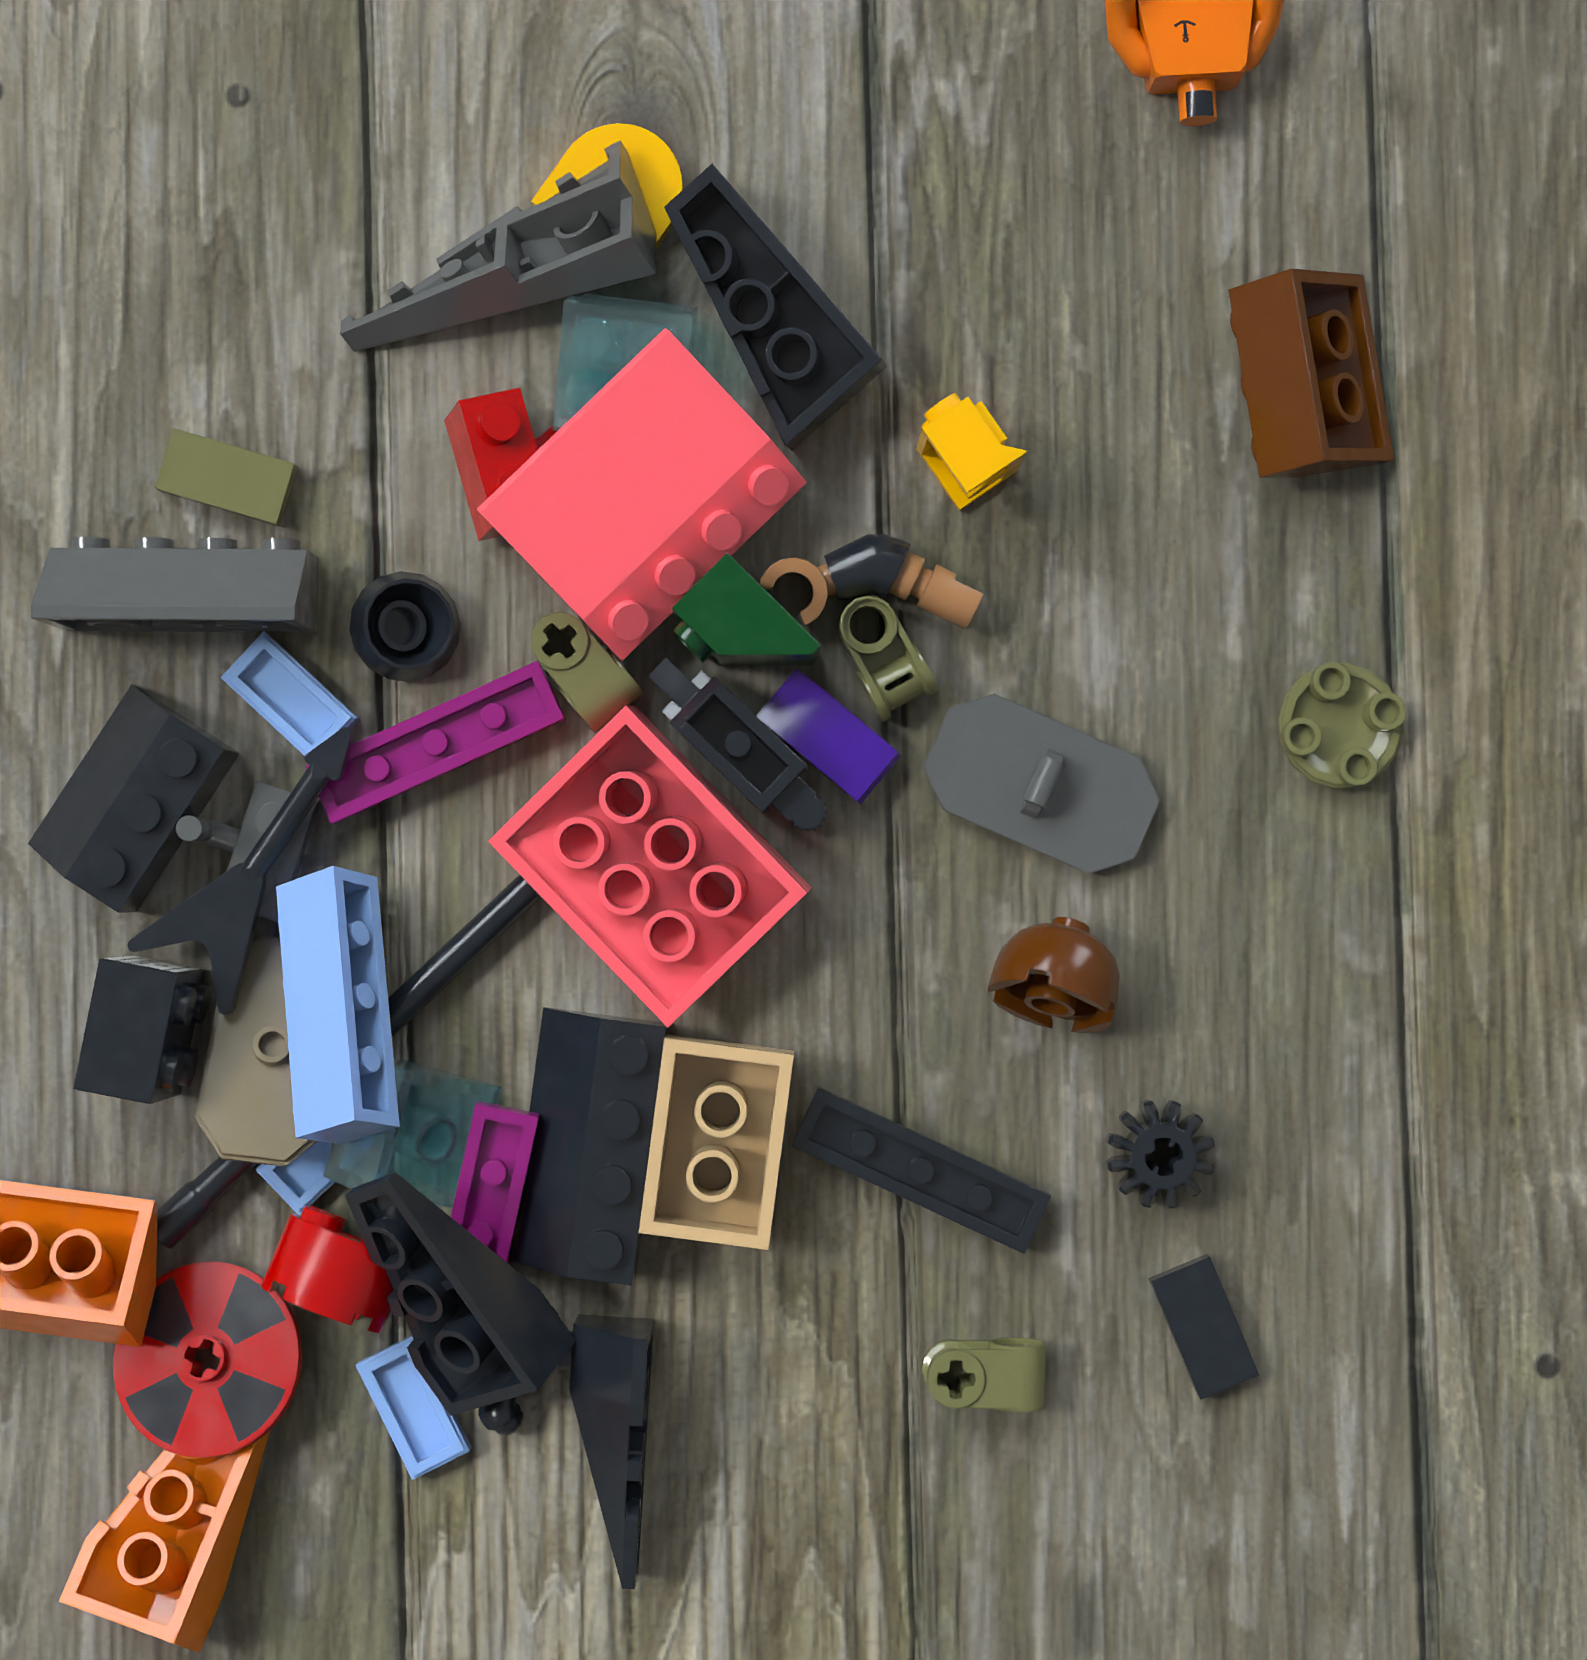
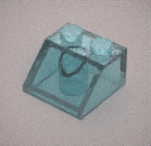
[323,1058,501,1208]

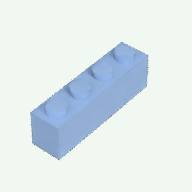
[276,866,400,1144]

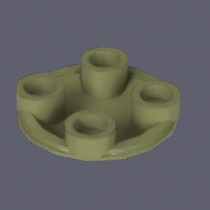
[1278,662,1406,789]

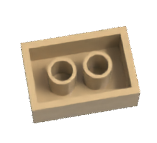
[639,1034,794,1250]

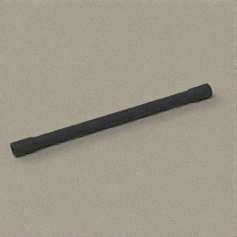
[157,874,541,1249]

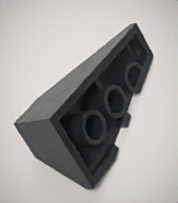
[559,1314,654,1589]

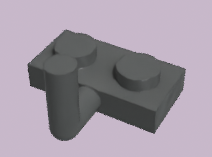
[176,781,321,922]

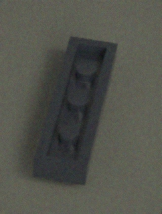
[791,1086,1051,1254]

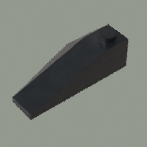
[345,1172,576,1416]

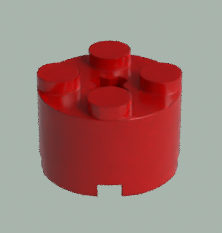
[260,1206,393,1334]

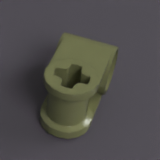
[837,596,939,723]
[530,612,644,733]
[921,1337,1046,1412]

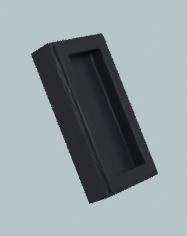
[1148,1254,1259,1400]

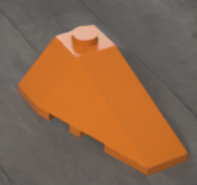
[59,1431,270,1653]

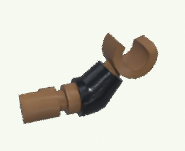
[760,534,983,629]

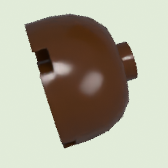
[988,917,1120,1033]

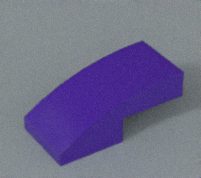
[757,668,901,805]

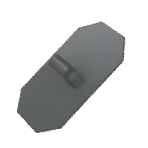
[923,693,1160,874]

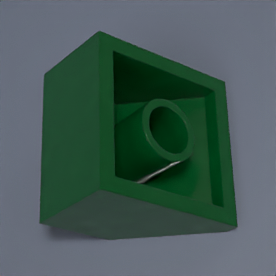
[671,553,821,666]

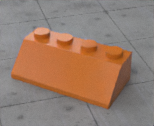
[0,1180,158,1347]

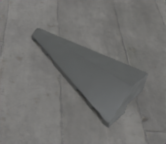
[340,140,656,352]

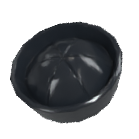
[349,571,461,682]

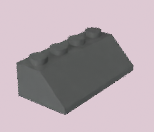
[31,537,319,633]

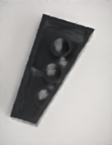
[664,163,887,451]

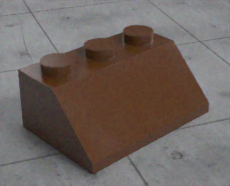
[1228,268,1394,478]

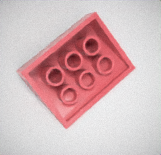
[476,328,807,661]
[488,706,812,1028]

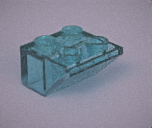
[553,293,698,431]

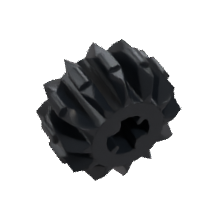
[1105,1099,1215,1209]

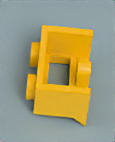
[916,393,1028,511]

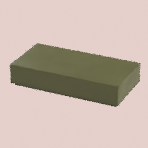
[155,428,298,527]

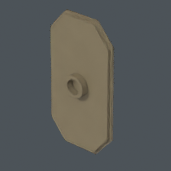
[195,935,318,1167]

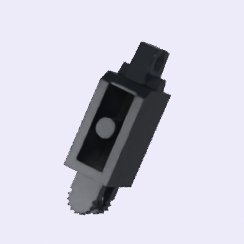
[648,658,827,832]

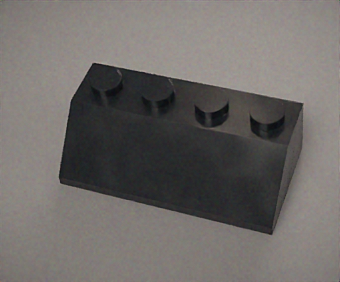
[510,1007,669,1286]

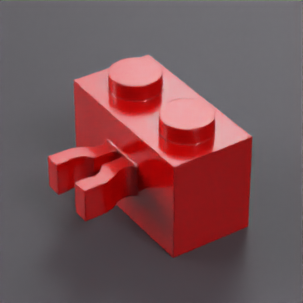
[444,387,565,541]

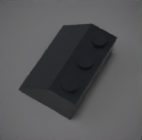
[28,684,240,913]

